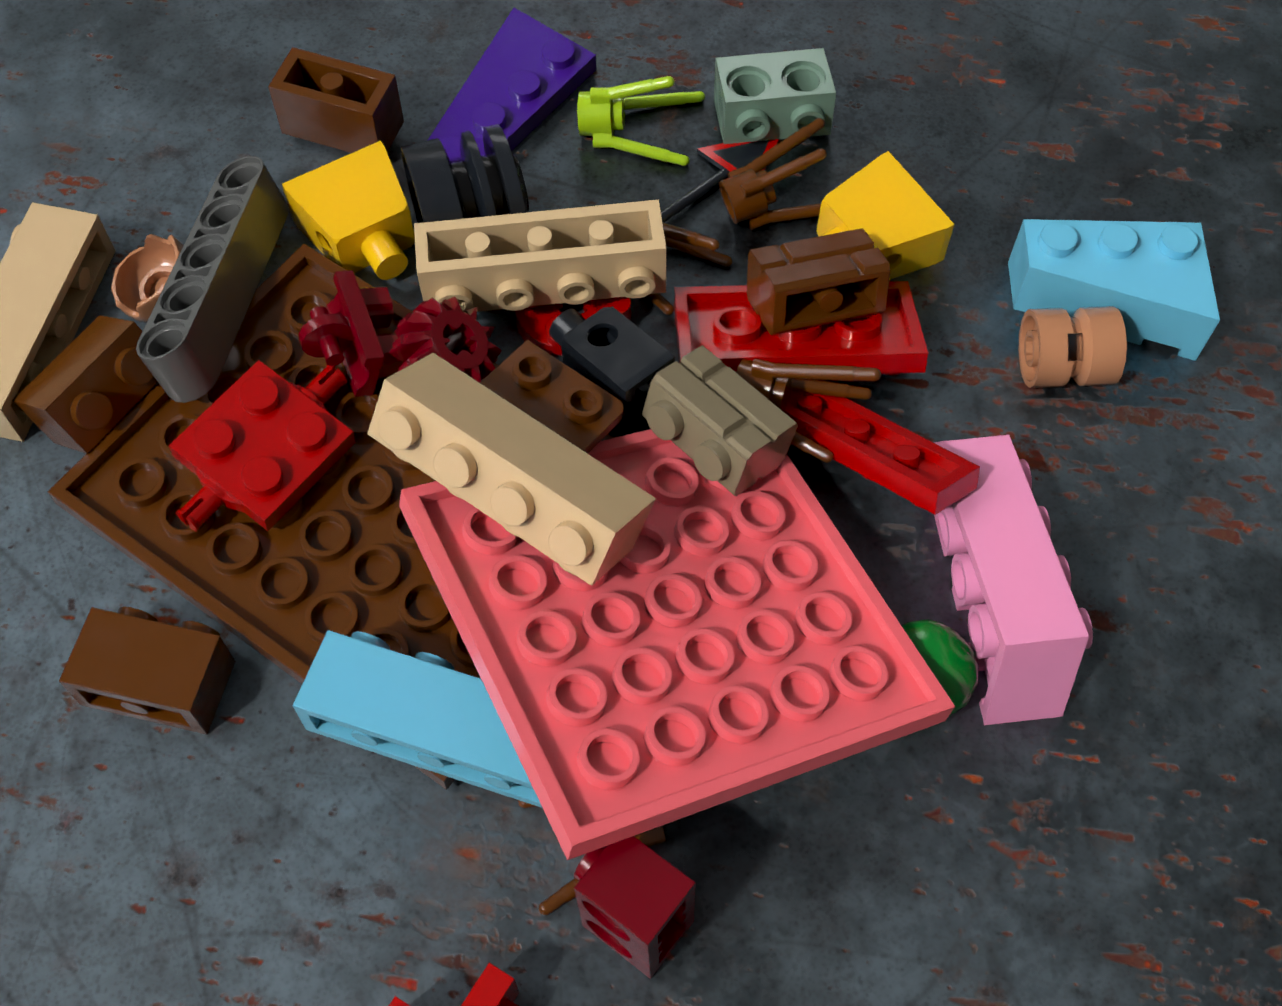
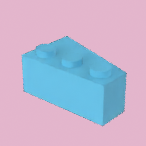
[1008,219,1220,361]

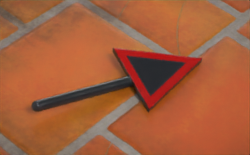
[661,139,780,223]

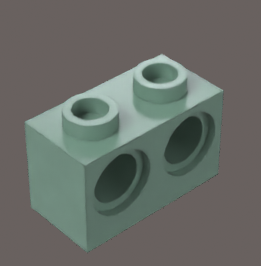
[714,48,836,144]

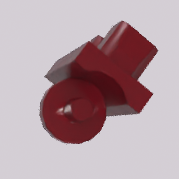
[299,270,404,397]

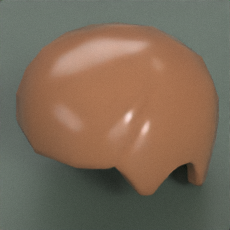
[111,234,184,323]

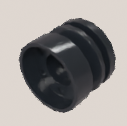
[401,124,529,223]

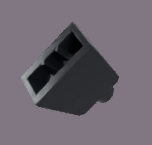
[549,307,675,438]

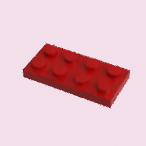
[674,281,928,375]

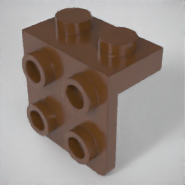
[480,340,623,454]

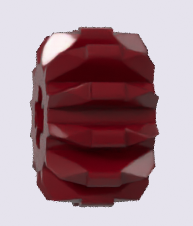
[389,296,502,383]

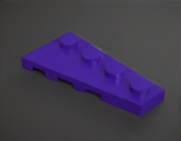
[428,7,596,163]

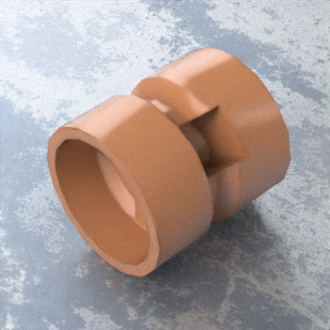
[1018,306,1127,388]

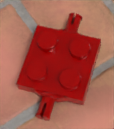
[168,360,356,532]

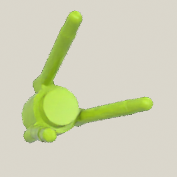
[577,76,705,166]

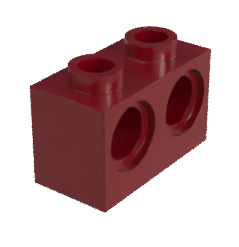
[574,836,695,979]

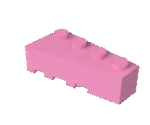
[934,435,1093,726]

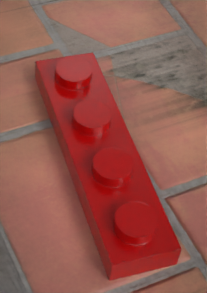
[784,391,980,515]

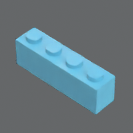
[292,630,542,808]

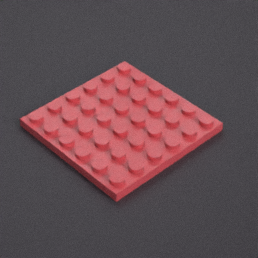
[399,429,955,860]

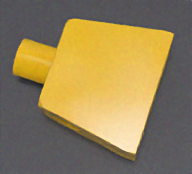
[282,141,415,280]
[816,151,955,280]

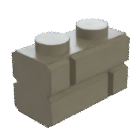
[642,345,798,497]

